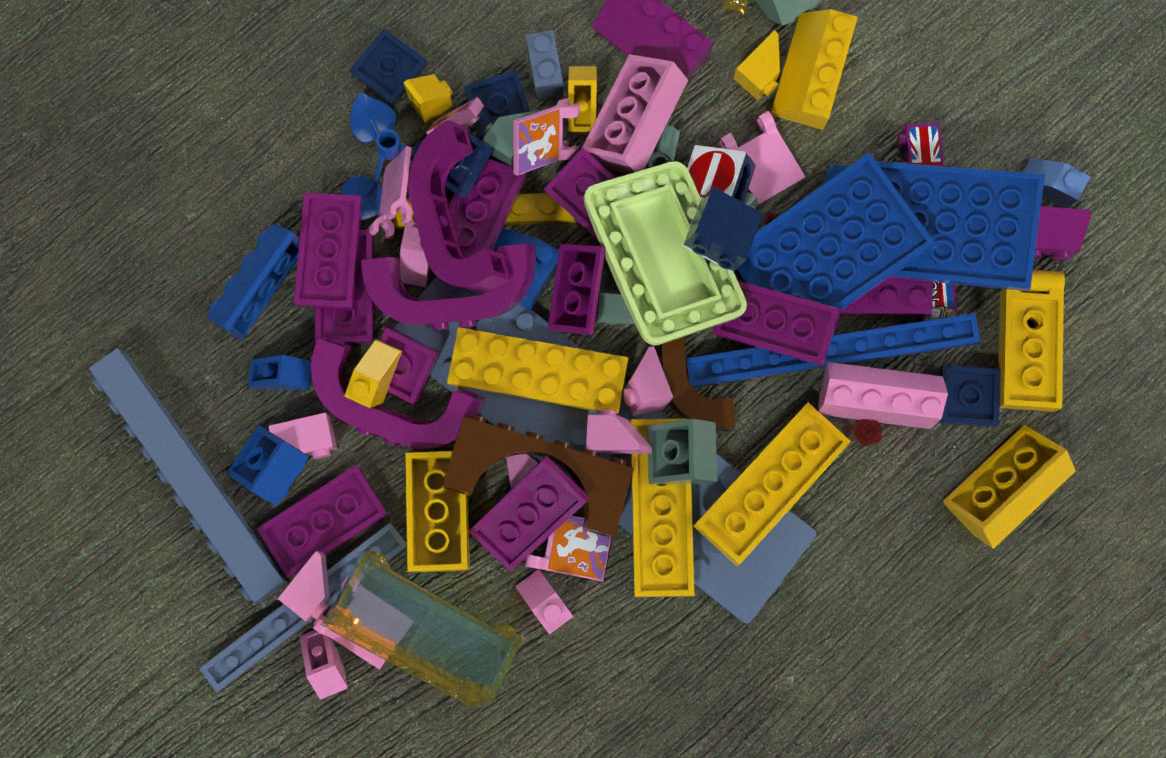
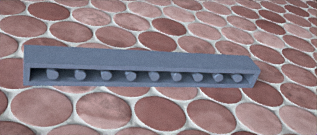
[89,348,289,603]

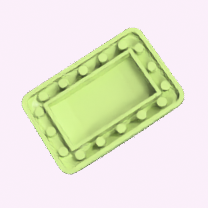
[584,161,747,345]

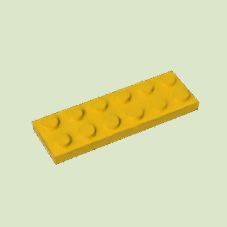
[447,327,628,415]
[693,402,851,567]
[630,419,694,597]

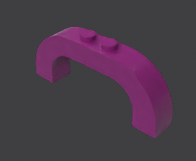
[408,120,510,291]
[361,244,536,329]
[311,336,486,449]

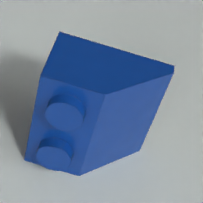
[227,425,309,506]

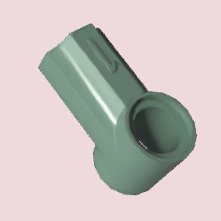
[647,125,680,169]

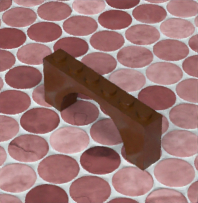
[441,414,634,538]

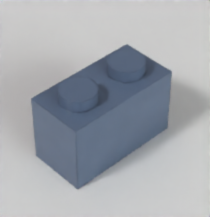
[526,30,564,99]

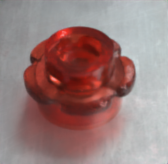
[854,419,882,446]

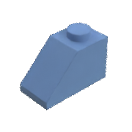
[1023,158,1090,208]

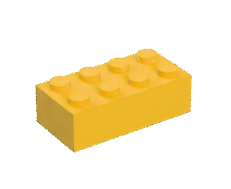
[405,451,470,573]

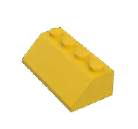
[770,9,858,130]
[943,425,1076,549]

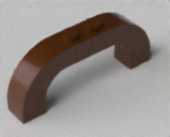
[656,336,735,431]

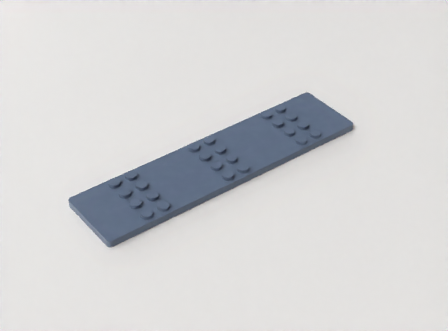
[394,277,816,623]

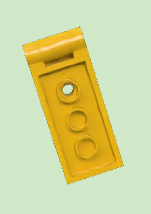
[998,270,1065,412]

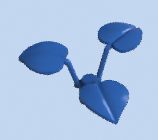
[340,92,424,221]

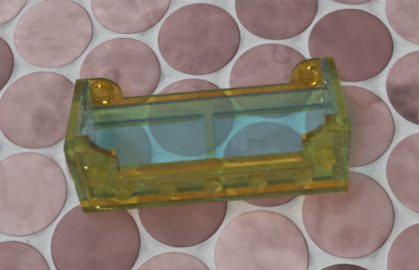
[321,550,523,710]

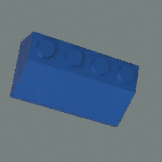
[207,224,300,341]

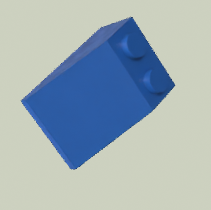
[492,228,559,311]

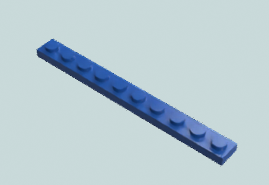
[686,313,981,388]

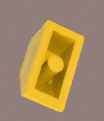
[733,31,780,101]
[568,66,597,132]
[404,74,453,124]
[344,340,402,408]

